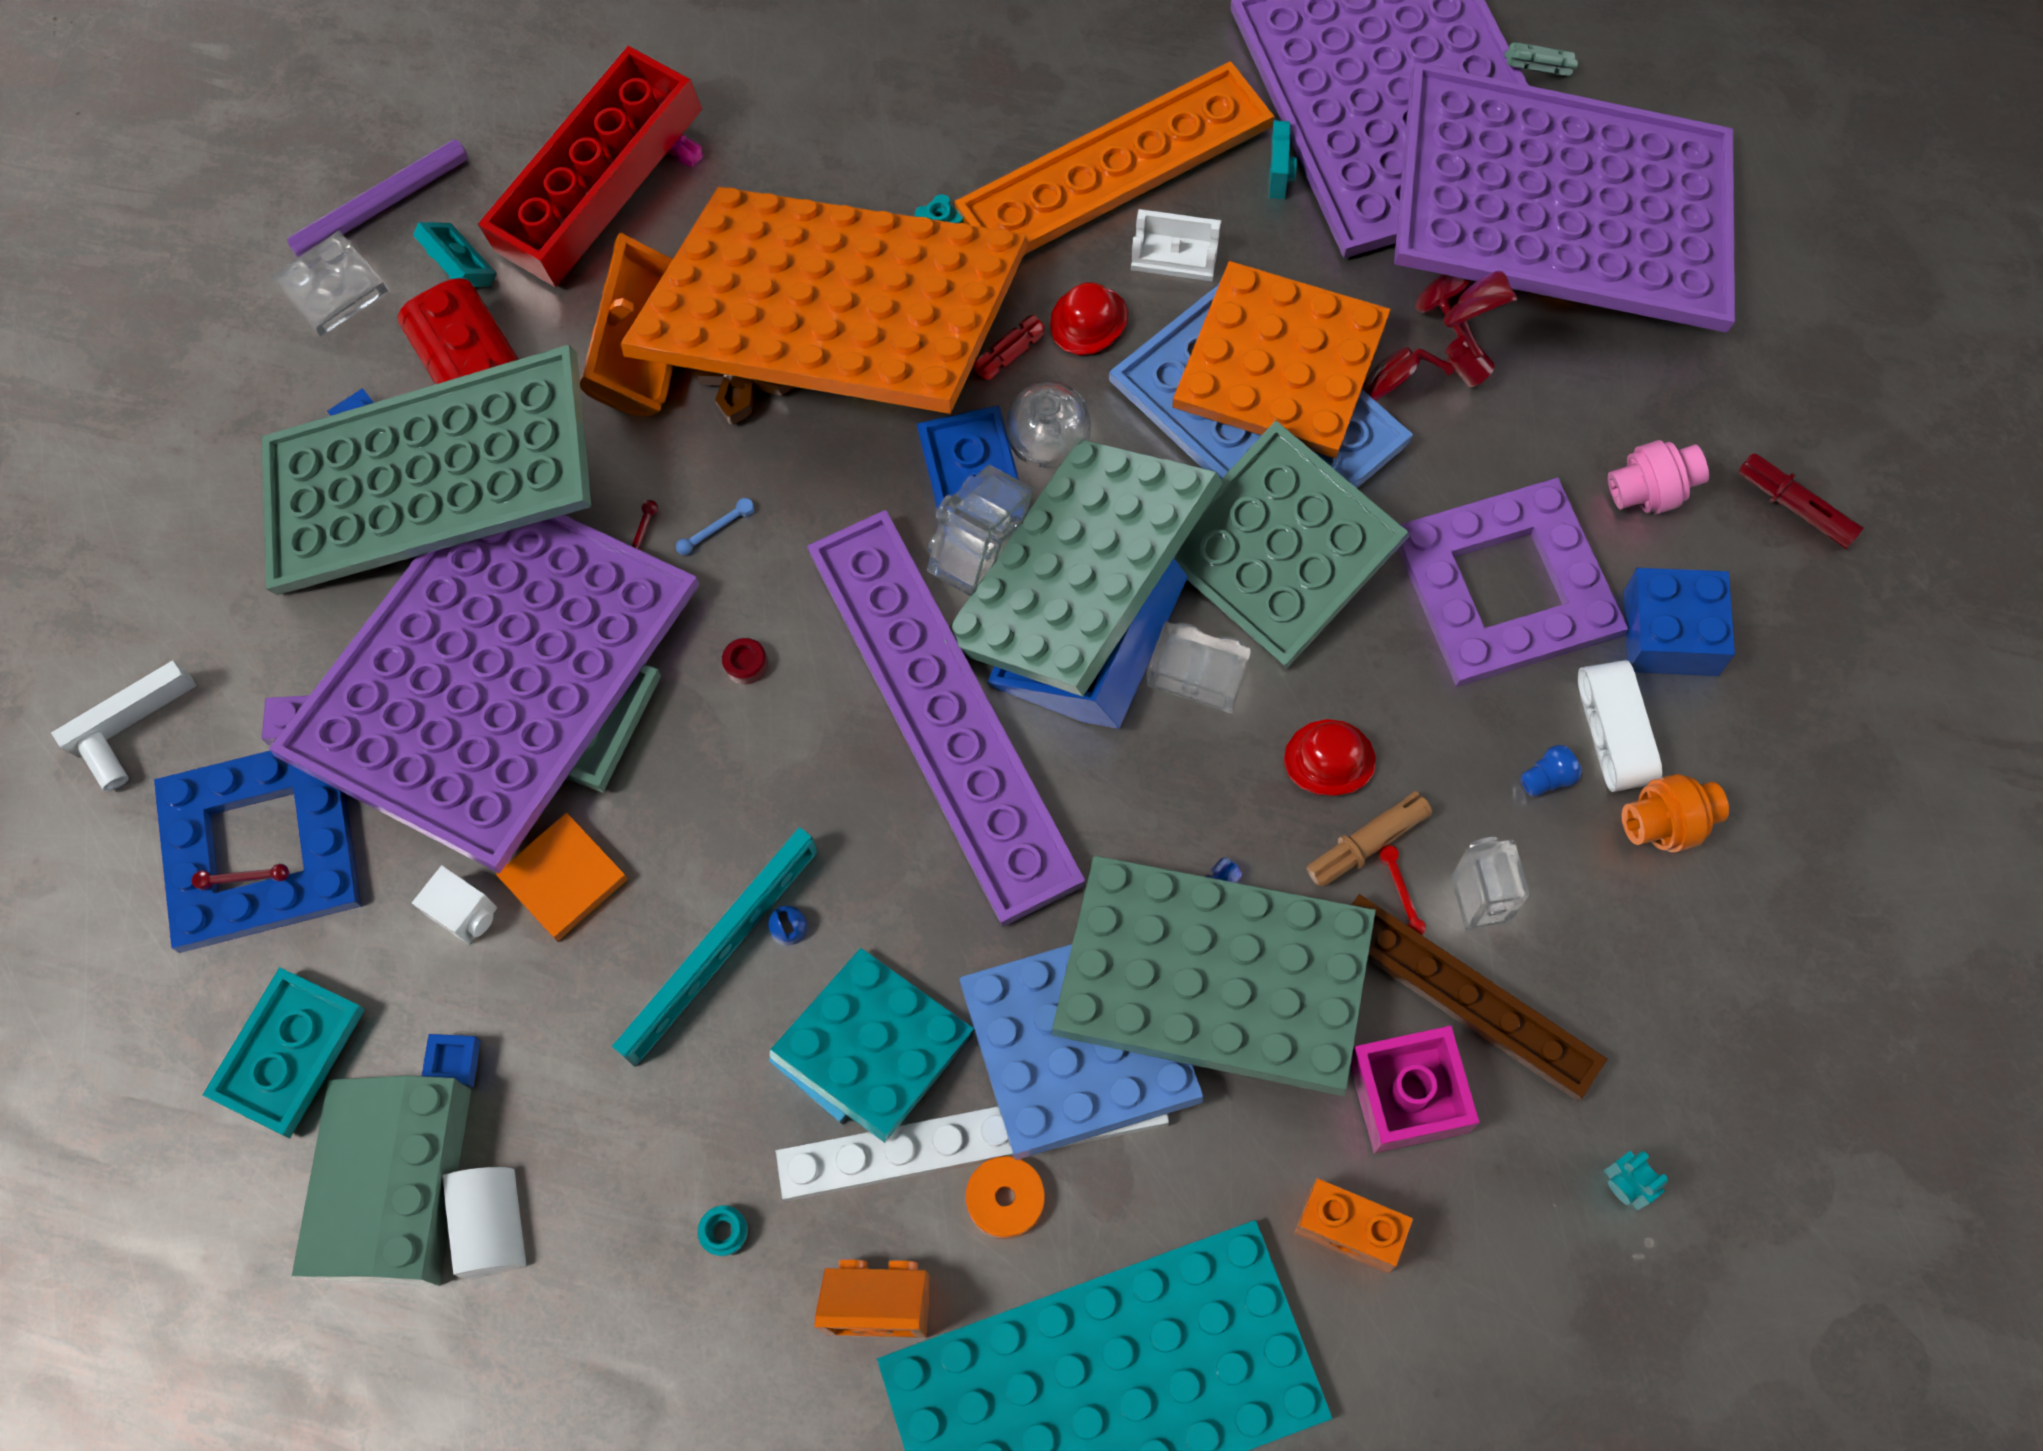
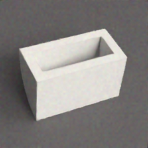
[442,1167,526,1280]

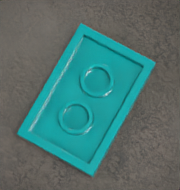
[202,967,365,1139]

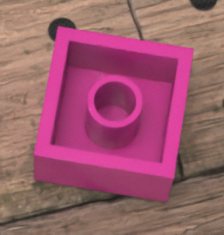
[1350,1026,1480,1154]

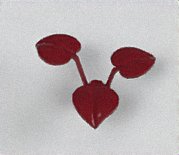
[1363,271,1517,401]

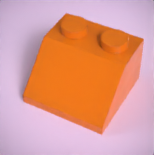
[814,1259,930,1338]

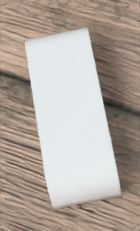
[1578,660,1662,792]

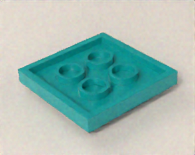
[770,948,974,1143]

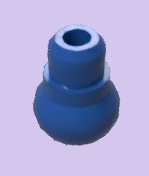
[1520,745,1583,797]

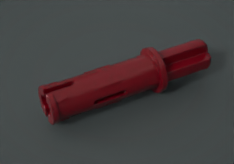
[1738,453,1864,550]

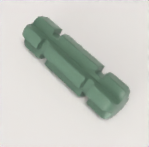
[1504,42,1578,77]

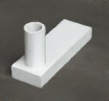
[51,660,197,792]

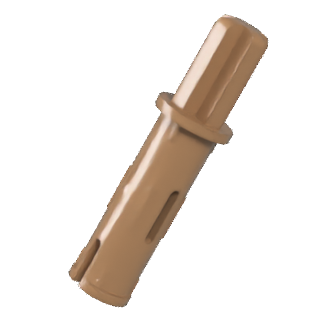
[1307,791,1432,886]

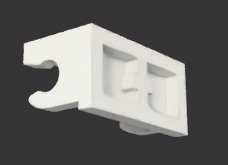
[1131,209,1221,281]

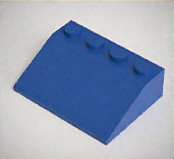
[987,558,1188,729]

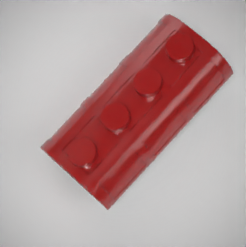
[397,278,519,384]

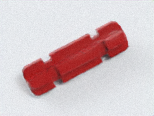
[974,315,1045,380]

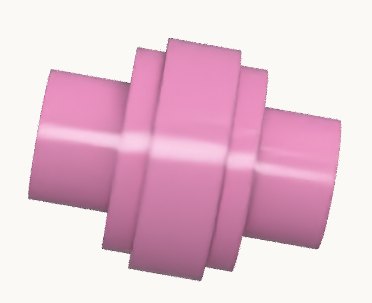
[1608,440,1709,514]

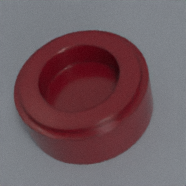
[722,638,768,685]

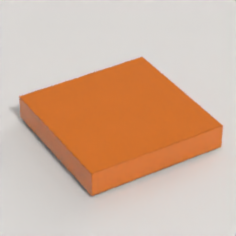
[496,812,628,942]

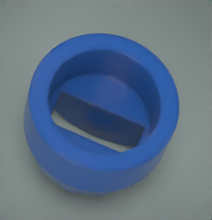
[768,905,807,946]

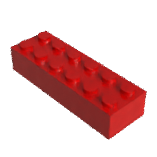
[478,45,703,288]

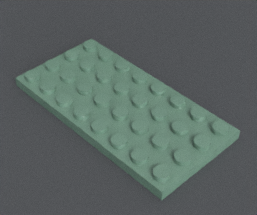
[261,345,591,595]

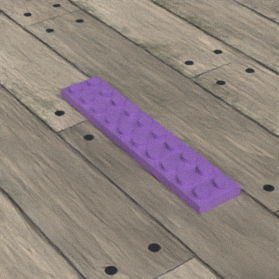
[807,510,1086,927]

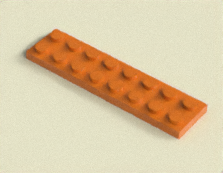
[954,61,1274,255]

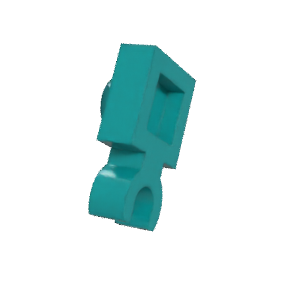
[1269,120,1297,199]
[1603,1151,1668,1211]

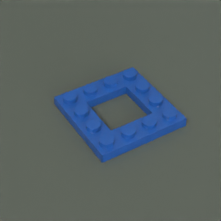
[154,750,362,953]

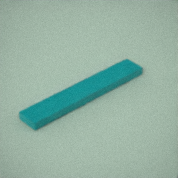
[611,827,818,1066]

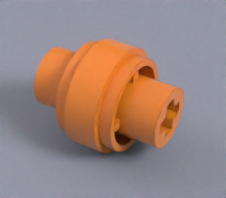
[1622,774,1729,853]

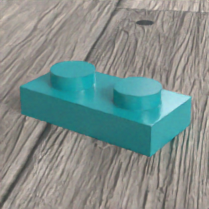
[413,222,497,287]

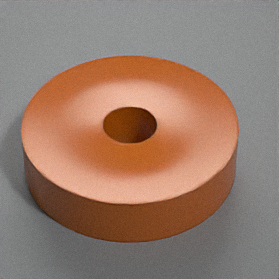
[965,1156,1045,1239]

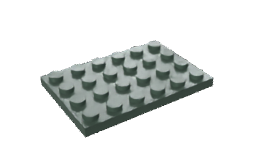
[943,439,1222,697]
[1052,855,1375,1096]

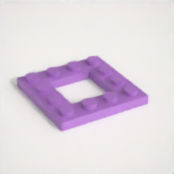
[1398,478,1628,687]

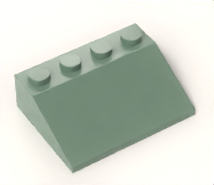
[292,1076,471,1286]

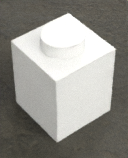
[412,865,498,945]

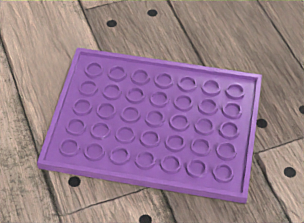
[1230,0,1528,258]
[1394,62,1735,333]
[269,515,699,874]

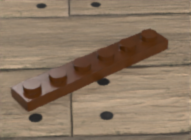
[1351,894,1608,1102]

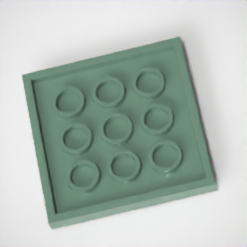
[1174,420,1409,669]

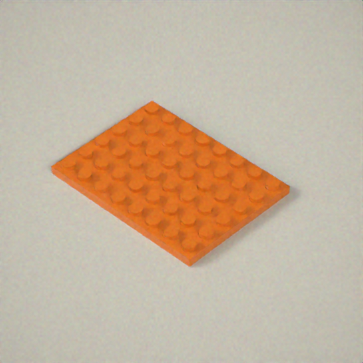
[620,187,1027,414]

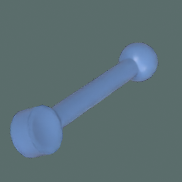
[676,498,754,556]

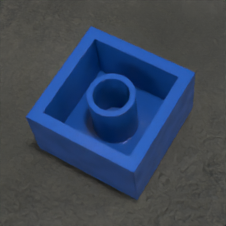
[1623,568,1735,676]

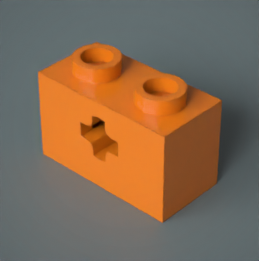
[1294,1178,1413,1273]

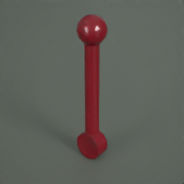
[632,499,658,550]
[191,864,290,891]

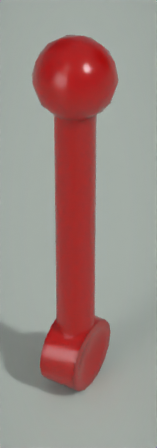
[1379,845,1426,935]

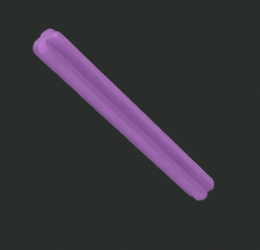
[287,139,468,259]

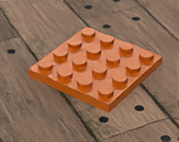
[1172,261,1391,459]

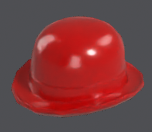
[1050,282,1129,355]
[1283,719,1376,796]

